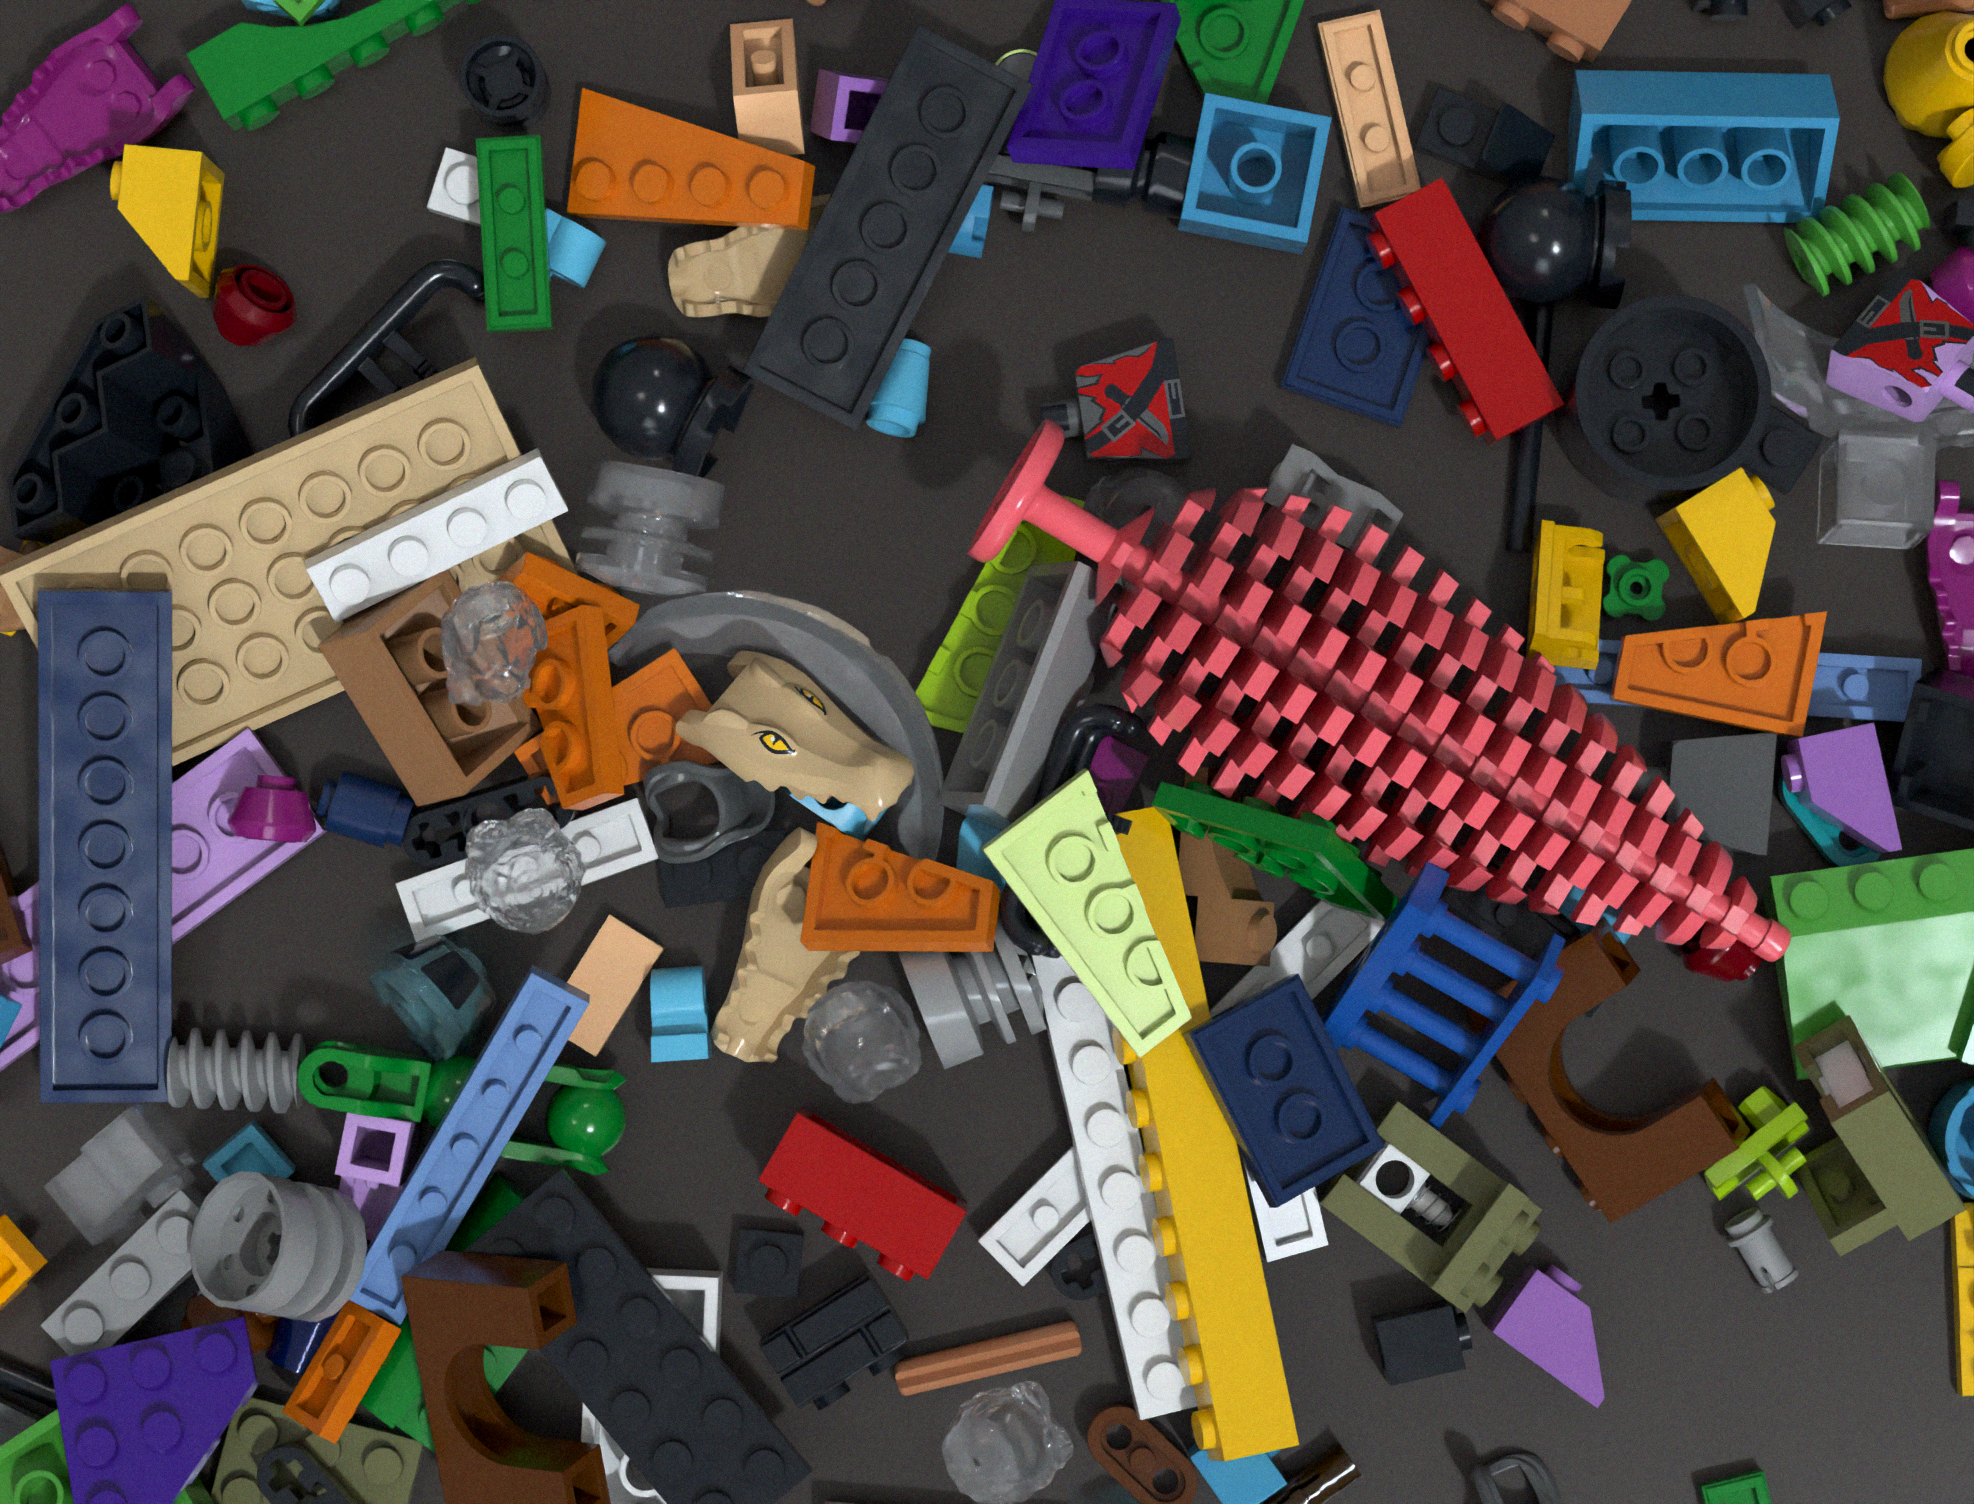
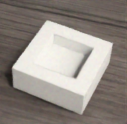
[427,147,481,228]

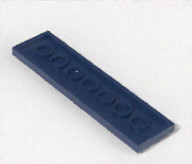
[38,587,173,1103]

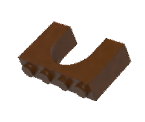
[1465,917,1750,1224]
[401,1250,611,1504]

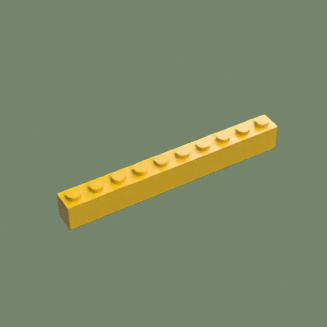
[1112,807,1299,1461]

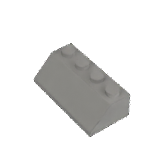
[937,561,1120,831]

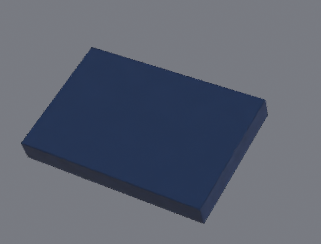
[1279,207,1430,429]
[1182,973,1385,1208]

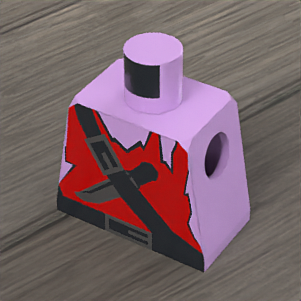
[1826,267,1974,422]

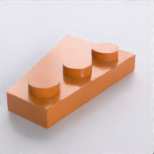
[514,648,719,805]
[800,821,1001,952]

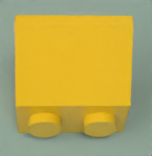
[110,144,225,299]
[1655,467,1776,625]

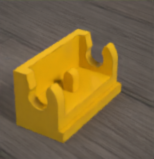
[1526,520,1605,670]

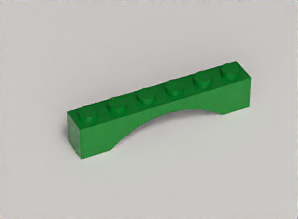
[186,0,483,131]

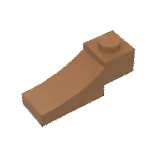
[1178,767,1277,966]

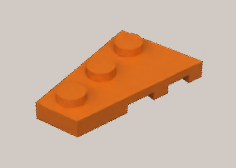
[502,604,624,810]
[1609,611,1827,739]

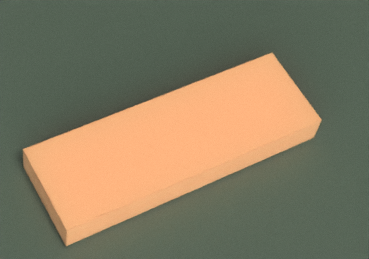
[1316,10,1421,211]

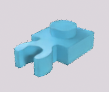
[202,1119,296,1183]

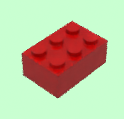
[758,1107,968,1282]

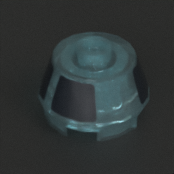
[369,934,497,1061]

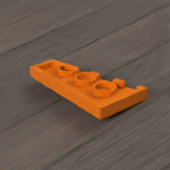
[567,88,815,230]

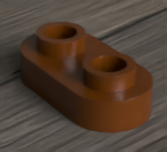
[1087,1403,1198,1504]

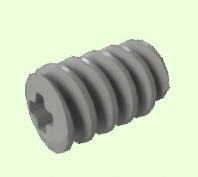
[167,1027,306,1113]

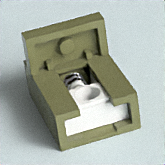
[1793,1015,1966,1257]
[1318,1098,1543,1313]

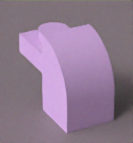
[335,1113,419,1241]

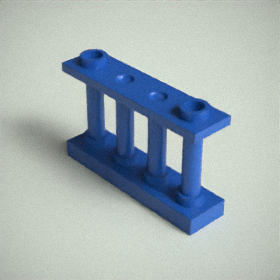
[1321,861,1566,1131]

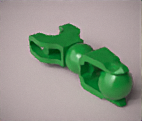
[298,1039,627,1175]

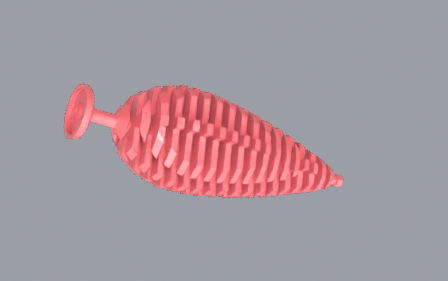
[966,418,1791,962]

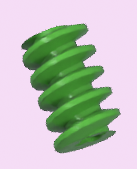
[1783,171,1930,298]

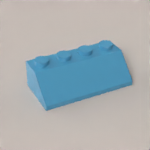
[1568,70,1840,223]

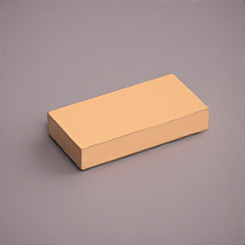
[567,914,665,1057]

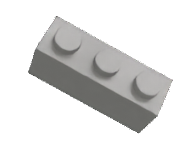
[40,1184,206,1356]

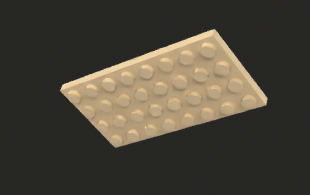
[0,357,580,766]

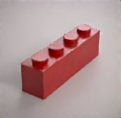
[1366,178,1564,447]

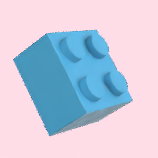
[1177,93,1332,255]

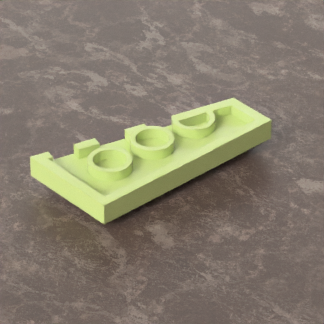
[980,768,1192,1058]

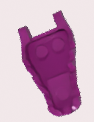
[0,3,196,213]
[1925,479,1974,678]

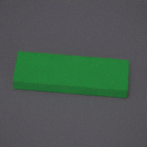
[476,135,554,334]

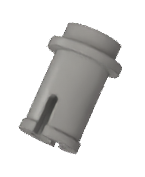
[1725,1207,1799,1294]

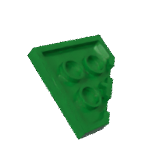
[1157,0,1305,105]
[1151,781,1399,922]

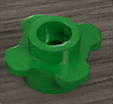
[1602,555,1670,622]

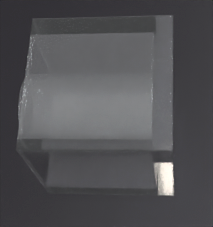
[1817,428,1936,550]

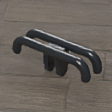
[287,258,485,438]
[999,703,1143,959]

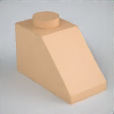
[730,18,805,155]

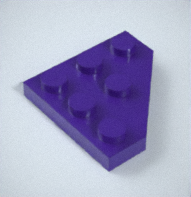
[50,1317,259,1504]

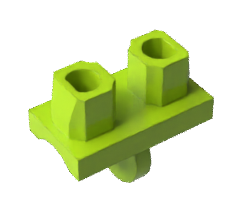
[1704,1086,1810,1201]

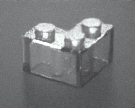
[43,1102,204,1246]

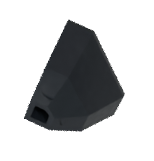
[8,295,254,543]

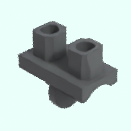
[984,124,1096,233]

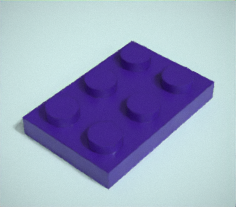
[1007,0,1181,170]

